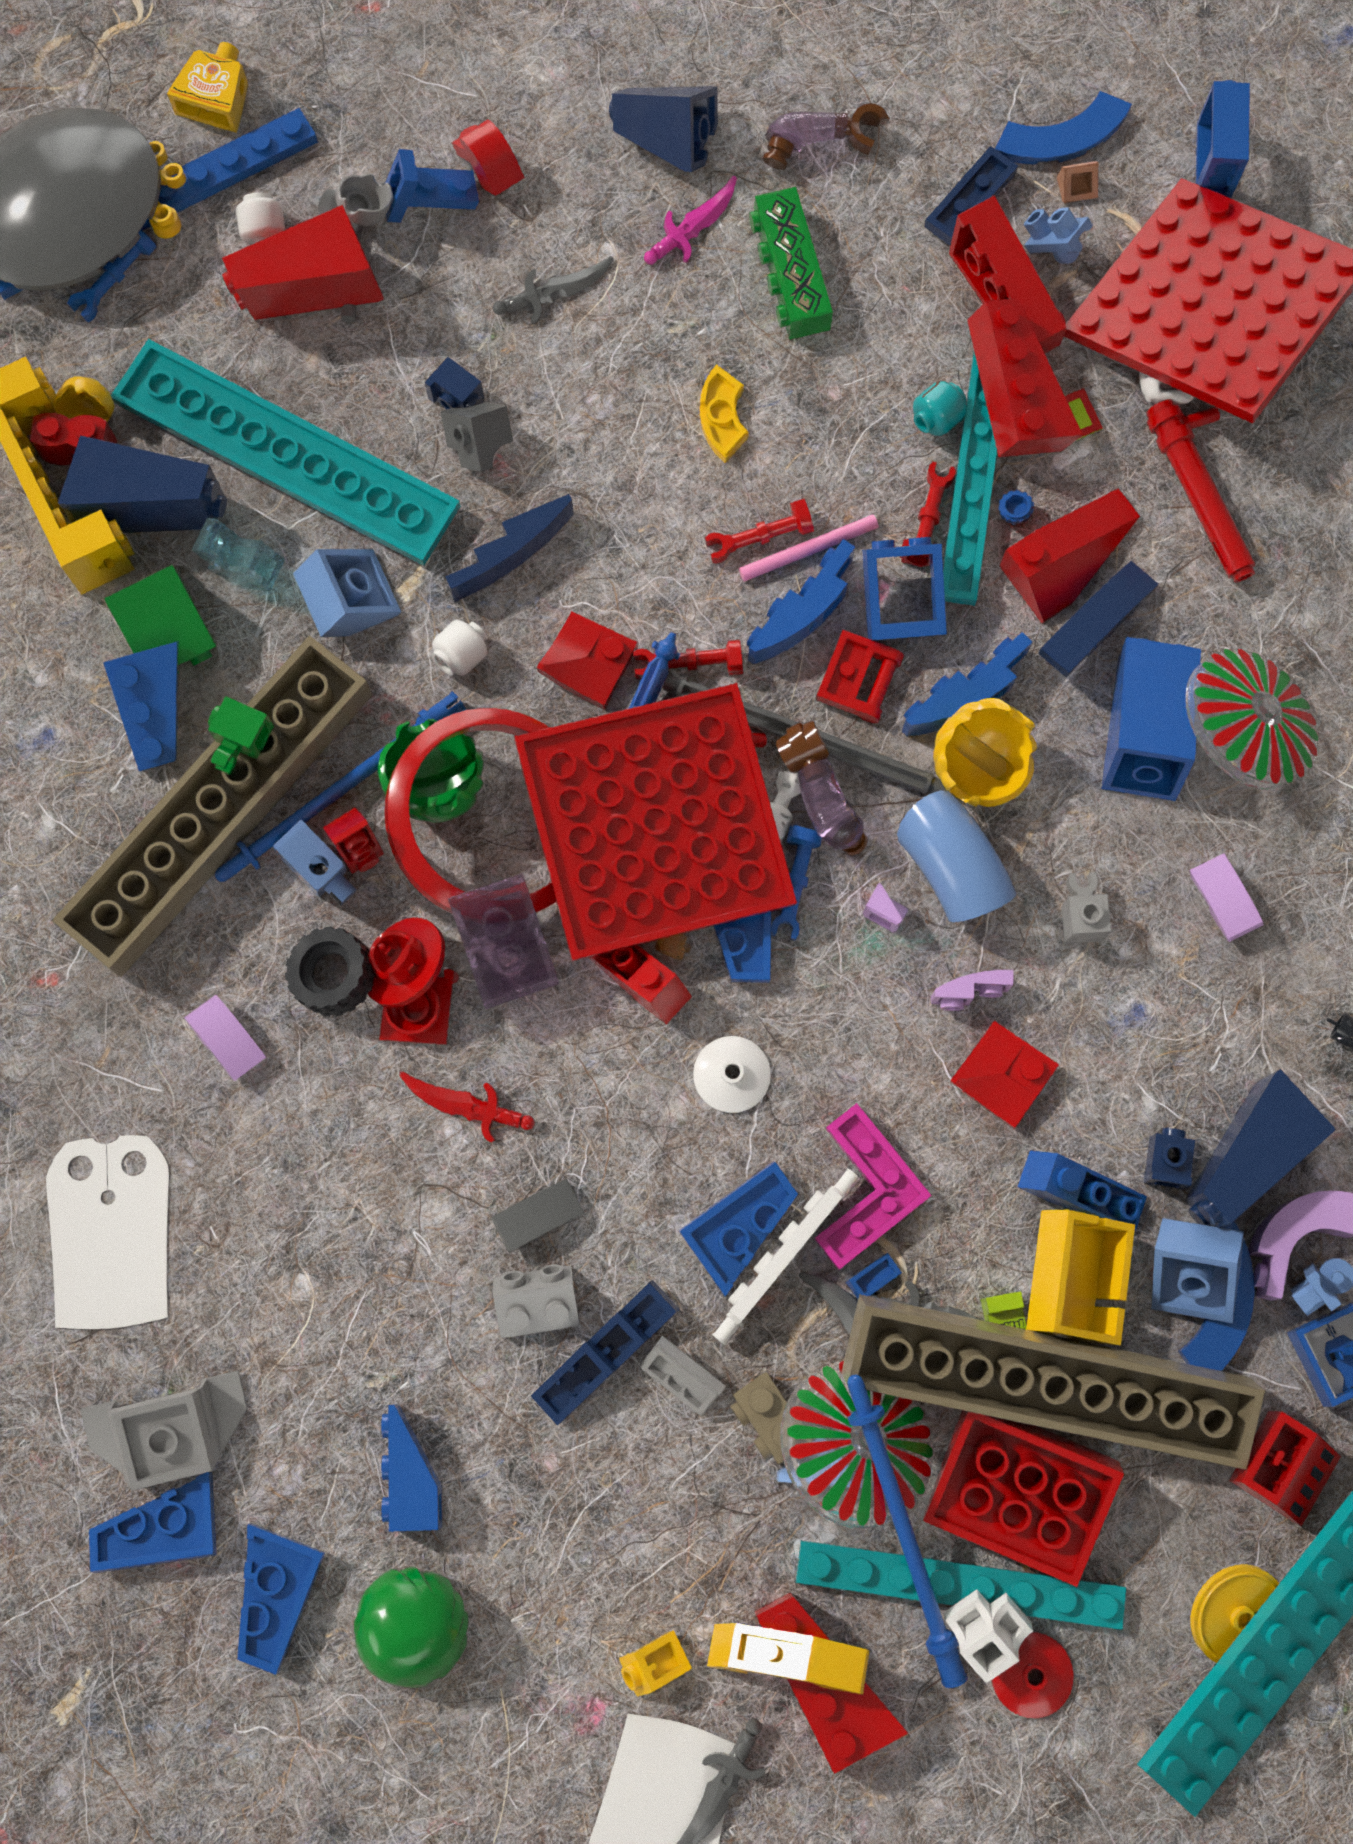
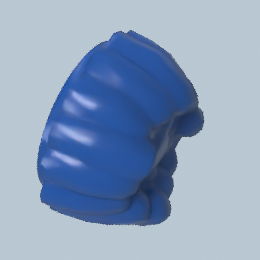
[999,490,1034,525]

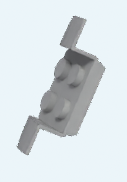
[80,1370,247,1491]

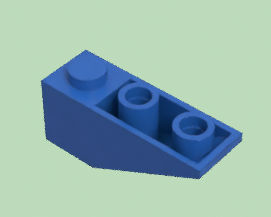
[1018,1150,1147,1233]
[381,1405,442,1532]

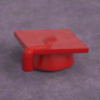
[379,969,459,1045]

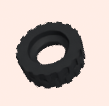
[285,926,376,1017]

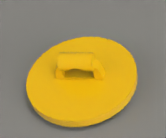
[1190,1564,1279,1663]

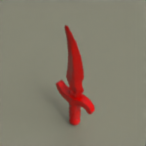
[399,1071,535,1142]

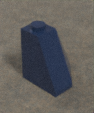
[609,86,718,172]

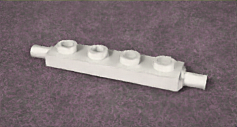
[712,1169,860,1345]

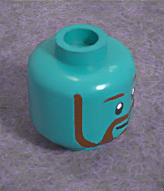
[912,381,967,436]

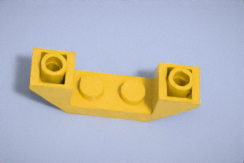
[707,1623,870,1695]

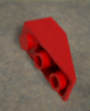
[323,807,384,874]
[589,945,692,1025]

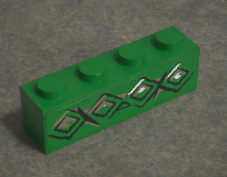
[749,187,833,340]

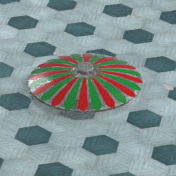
[1186,648,1319,790]
[780,1361,933,1529]

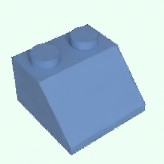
[293,549,401,637]
[1151,1218,1244,1323]

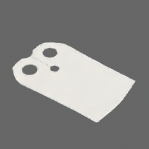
[46,1135,169,1329]
[589,1714,736,1844]

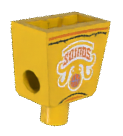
[167,42,248,133]

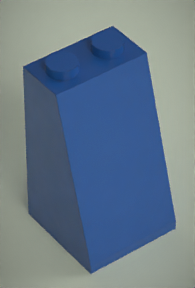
[1101,637,1201,801]

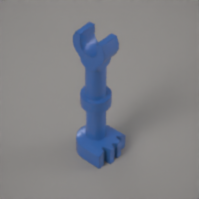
[67,229,157,322]
[771,825,823,941]

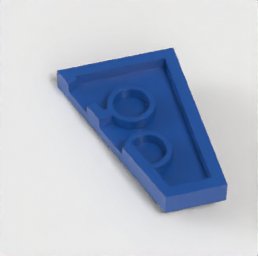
[103,641,179,771]
[714,912,771,983]
[678,1161,798,1297]
[89,1472,217,1573]
[237,1523,326,1675]

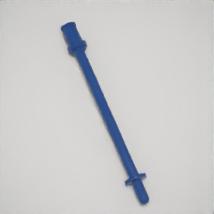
[215,691,466,882]
[847,1374,968,1688]

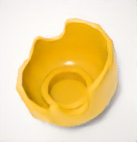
[52,376,115,422]

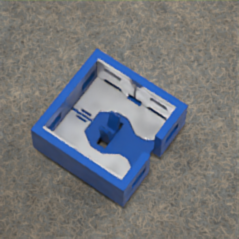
[1287,1302,1353,1407]

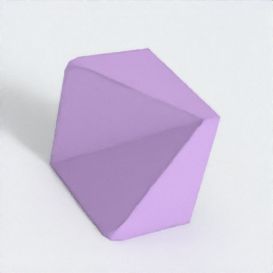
[863,883,908,933]

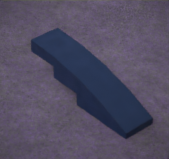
[445,494,574,602]
[1038,561,1159,678]
[531,1280,680,1426]

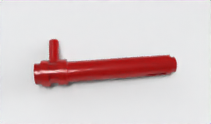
[1146,399,1256,583]

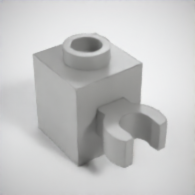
[1061,872,1111,944]

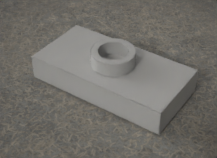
[640,1336,726,1417]

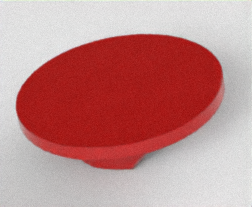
[368,917,445,1008]

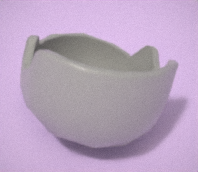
[335,173,394,227]

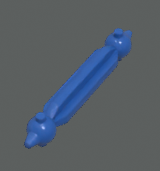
[629,632,680,709]

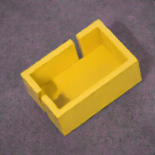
[1026,1210,1135,1346]

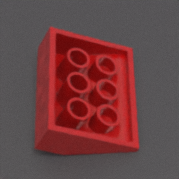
[923,1410,1124,1587]

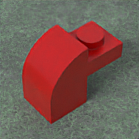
[451,119,525,196]

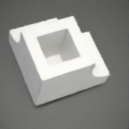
[944,1589,1033,1683]

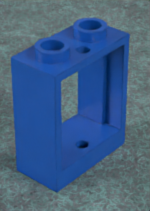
[1196,80,1250,198]
[862,537,947,640]

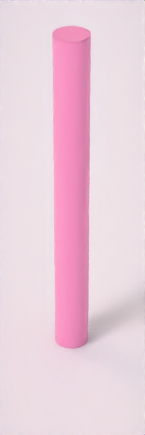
[739,515,879,582]

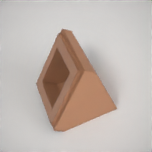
[1057,161,1099,203]

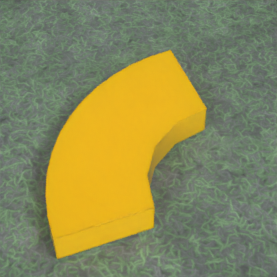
[700,364,749,463]

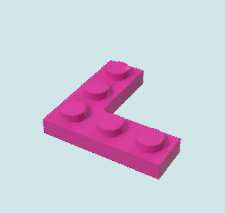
[814,1103,932,1270]

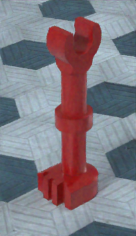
[899,462,956,567]
[705,498,814,564]
[633,639,744,680]

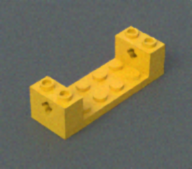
[0,356,135,595]

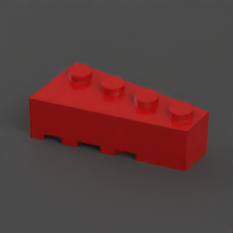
[949,195,1067,353]
[967,299,1083,457]
[754,1592,909,1774]

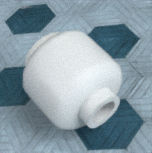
[236,192,285,244]
[431,620,487,676]

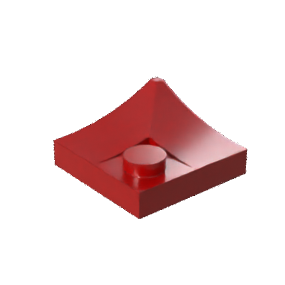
[537,611,638,710]
[950,1021,1059,1130]

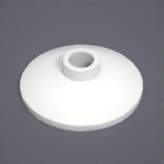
[693,1036,771,1113]

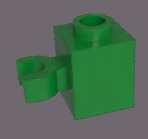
[208,696,274,775]

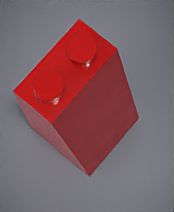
[222,205,384,320]

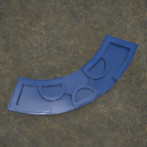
[995,91,1132,165]
[1178,1221,1255,1371]

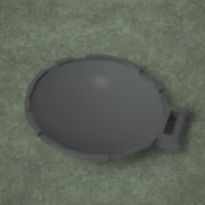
[0,108,161,290]

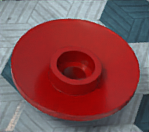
[991,1632,1074,1718]

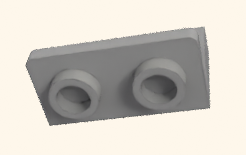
[493,1264,580,1338]

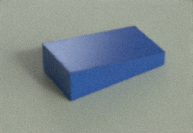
[846,1252,902,1299]

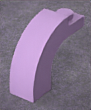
[1248,1190,1353,1301]

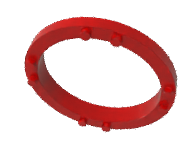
[384,708,556,923]

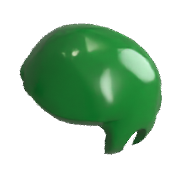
[378,719,484,823]
[354,1567,469,1688]

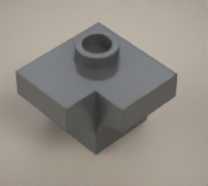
[441,402,513,472]

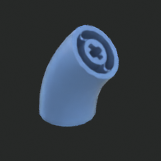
[897,790,1016,922]

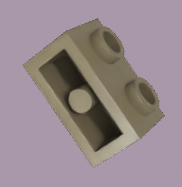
[730,1372,812,1464]

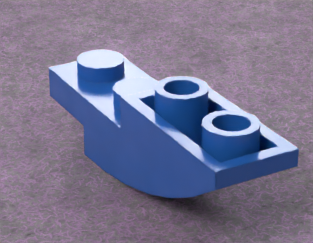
[746,539,855,664]
[901,632,1032,737]

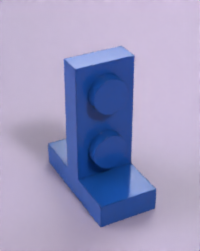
[385,149,479,223]

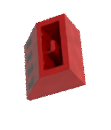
[1229,1411,1341,1527]

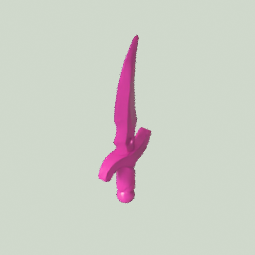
[644,176,737,265]

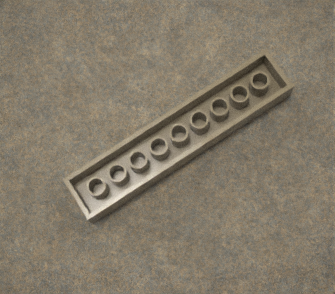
[52,635,373,978]
[841,1294,1265,1470]

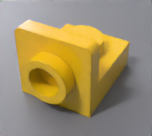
[619,1630,692,1696]

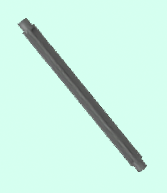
[663,674,945,794]

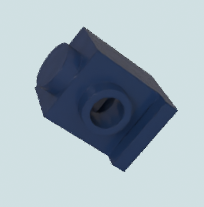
[424,357,484,410]
[1144,1128,1195,1190]

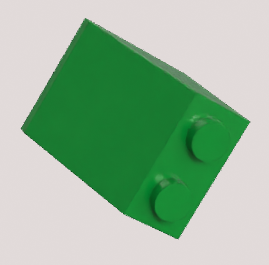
[104,565,217,674]

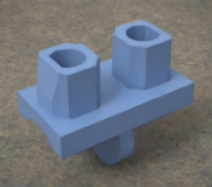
[1024,207,1093,264]
[1290,1258,1353,1316]

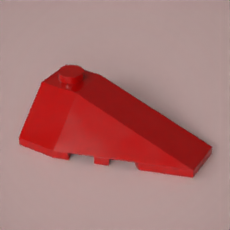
[999,488,1140,624]

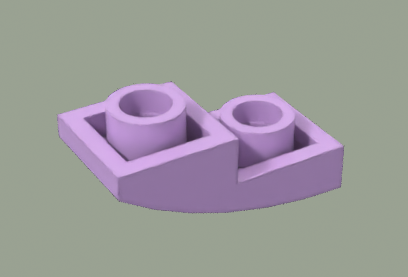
[1189,853,1263,942]
[931,970,1013,1011]
[184,995,266,1081]

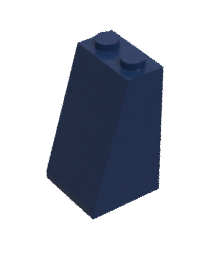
[58,435,227,533]
[1184,1069,1336,1228]

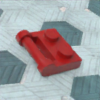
[816,630,904,724]

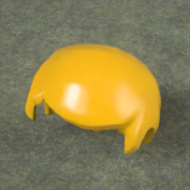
[933,698,1037,807]

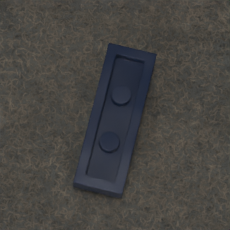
[924,146,1018,245]

